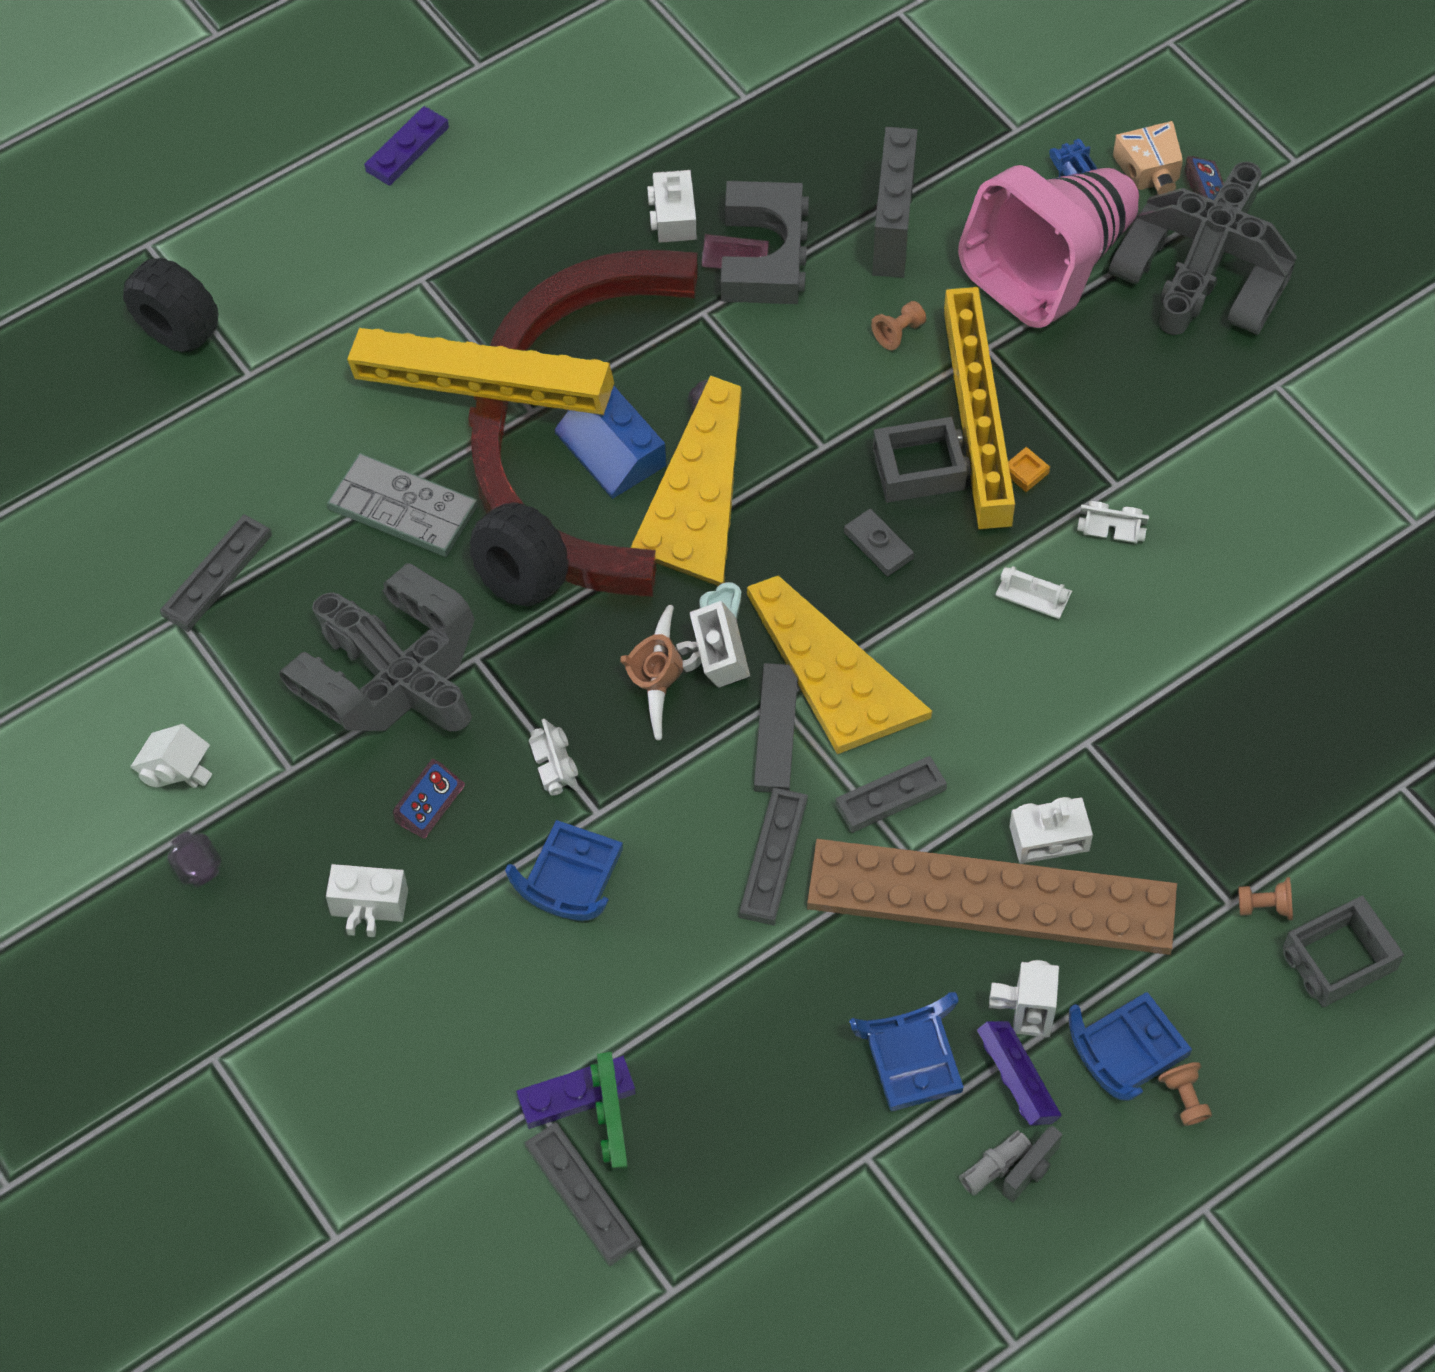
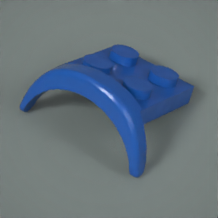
[505,820,623,921]
[849,992,964,1112]
[1069,992,1192,1101]

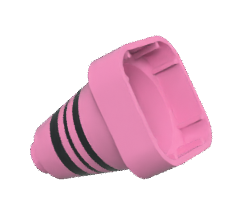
[958,165,1139,328]

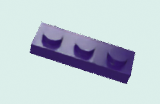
[364,106,449,186]
[977,1021,1062,1125]
[516,1056,636,1129]

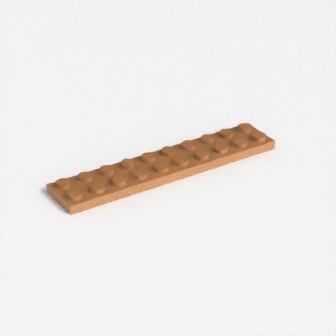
[807,839,1177,955]

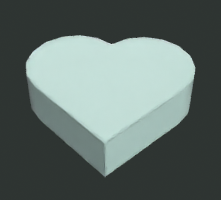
[700,582,741,621]

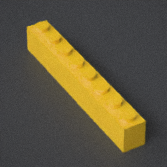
[944,287,1015,529]
[347,328,615,415]

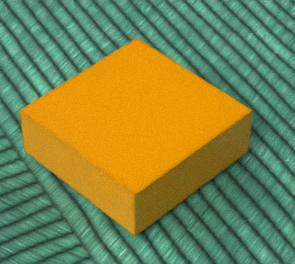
[1008,447,1050,492]

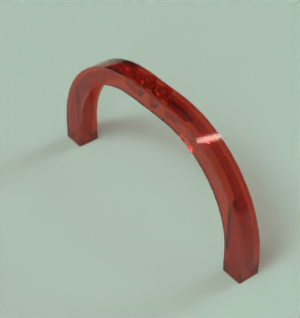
[469,250,698,597]

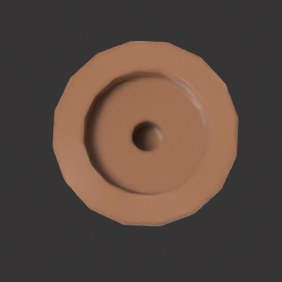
[871,301,926,350]
[1238,877,1293,921]
[1158,1062,1212,1126]

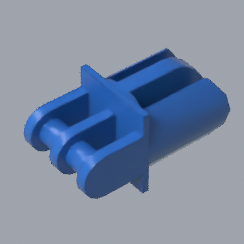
[1049,139,1098,177]

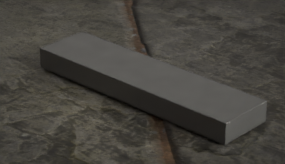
[160,514,272,632]
[754,663,798,792]
[739,787,808,926]
[524,1122,641,1267]

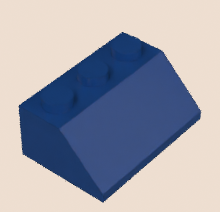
[555,386,666,499]

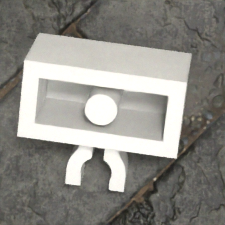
[647,170,697,243]
[676,601,750,688]
[130,724,212,788]
[1009,797,1093,864]
[326,864,408,937]
[989,960,1059,1037]

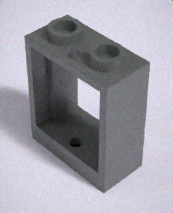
[873,417,971,503]
[1283,895,1404,1008]

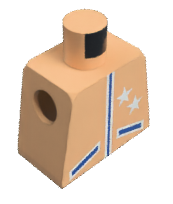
[1113,121,1182,194]

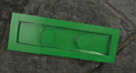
[591,1052,628,1171]

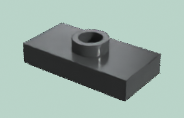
[844,509,914,577]
[1002,1126,1063,1202]

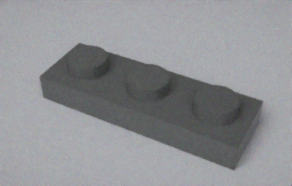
[835,756,947,833]

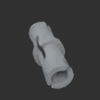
[959,1130,1032,1196]

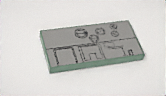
[327,453,478,557]

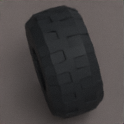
[123,258,219,352]
[470,502,569,606]

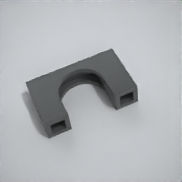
[872,127,918,278]
[721,181,809,304]

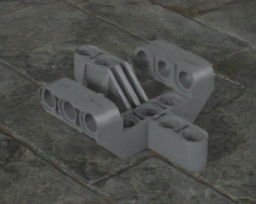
[1109,161,1297,335]
[279,563,475,731]

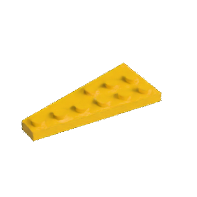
[630,376,742,586]
[747,576,932,754]

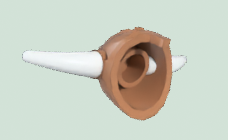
[621,605,683,741]

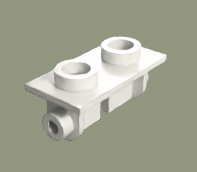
[1077,501,1149,544]
[995,566,1072,619]
[529,719,579,795]

